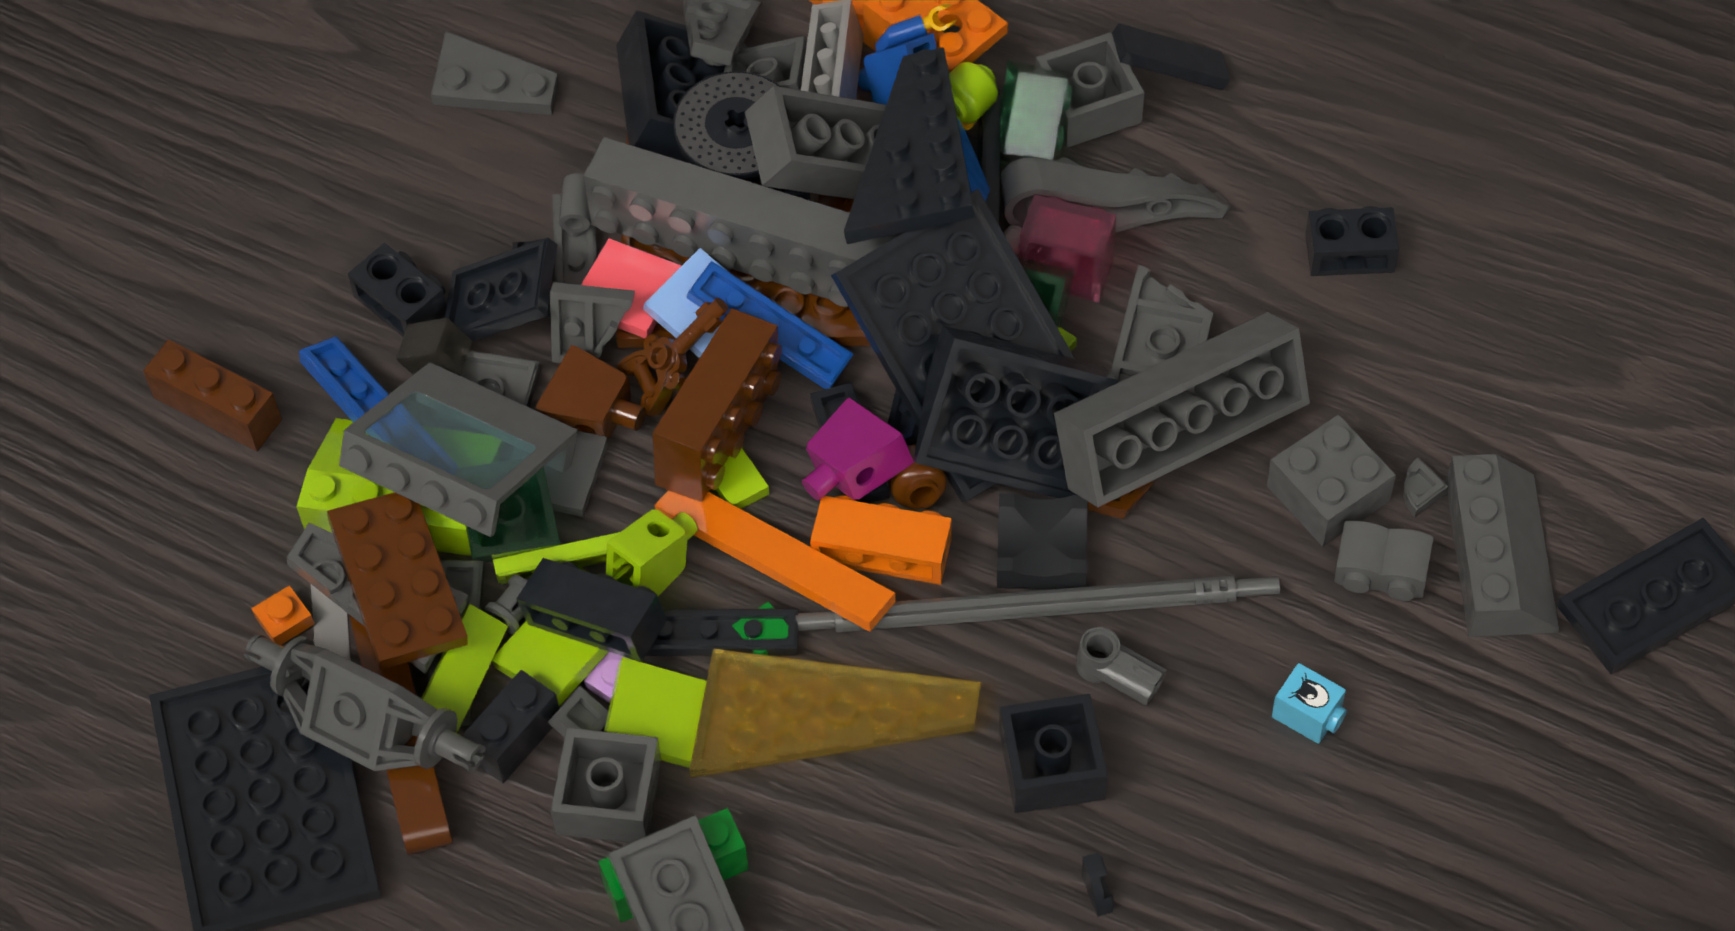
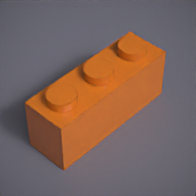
[810,496,952,585]

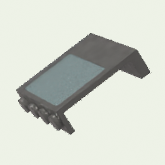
[339,362,578,537]

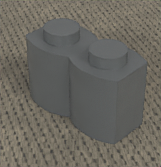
[1334,521,1434,601]

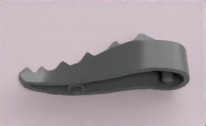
[1000,157,1232,234]

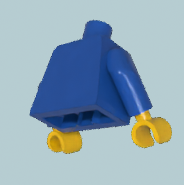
[858,3,975,130]

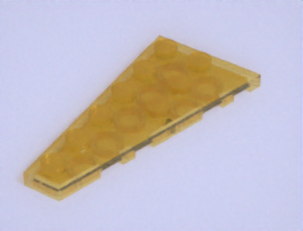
[689,649,981,778]

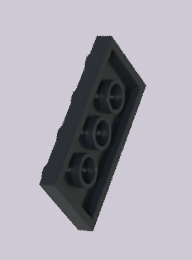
[1557,517,1735,674]

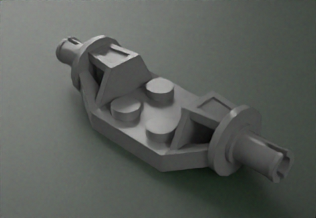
[244,634,485,772]

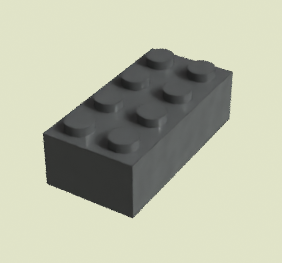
[745,86,886,199]

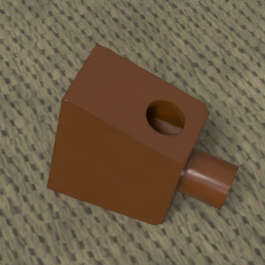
[535,345,646,440]

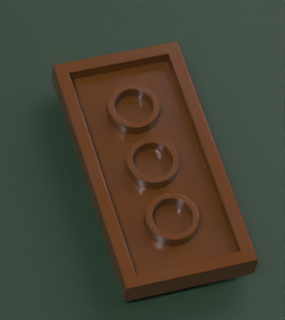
[327,492,468,670]

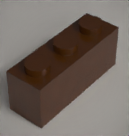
[143,339,282,452]

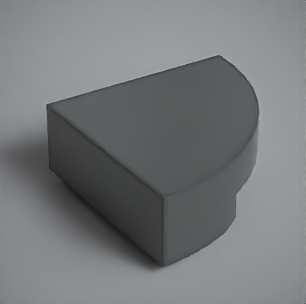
[1403,457,1449,518]

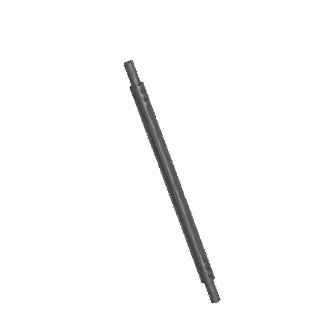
[796,575,1280,633]

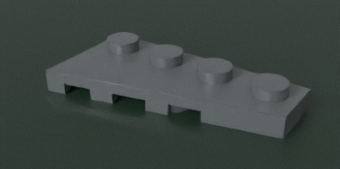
[287,523,468,673]

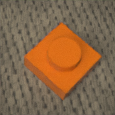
[251,585,315,645]

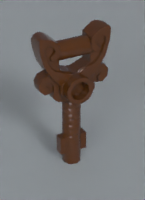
[617,298,728,416]

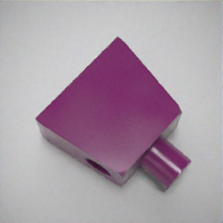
[802,398,914,501]

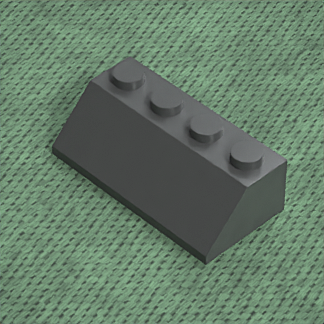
[1446,454,1559,637]

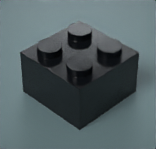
[999,694,1107,813]

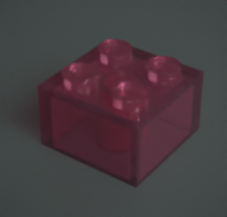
[1019,194,1116,302]

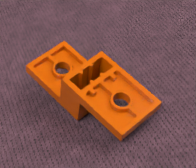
[809,0,1008,73]

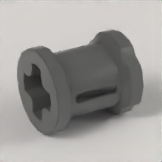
[484,575,528,634]

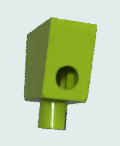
[606,509,698,596]

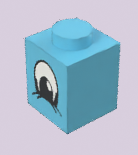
[1272,663,1347,744]

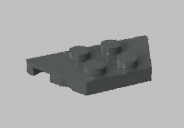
[1110,265,1213,383]

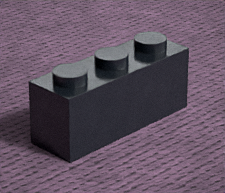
[516,558,667,662]

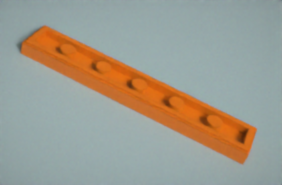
[655,490,896,632]

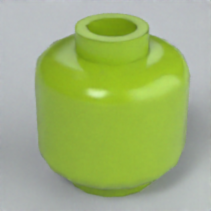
[949,62,998,123]

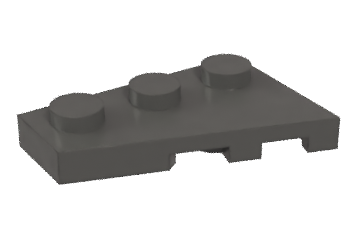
[682,0,760,66]
[431,31,559,115]

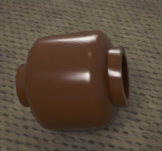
[888,444,947,509]

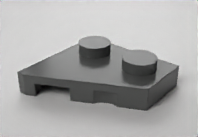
[550,282,635,363]

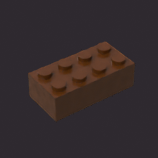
[653,308,782,502]

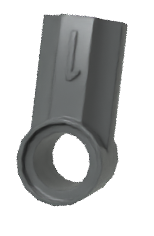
[1075,627,1167,706]

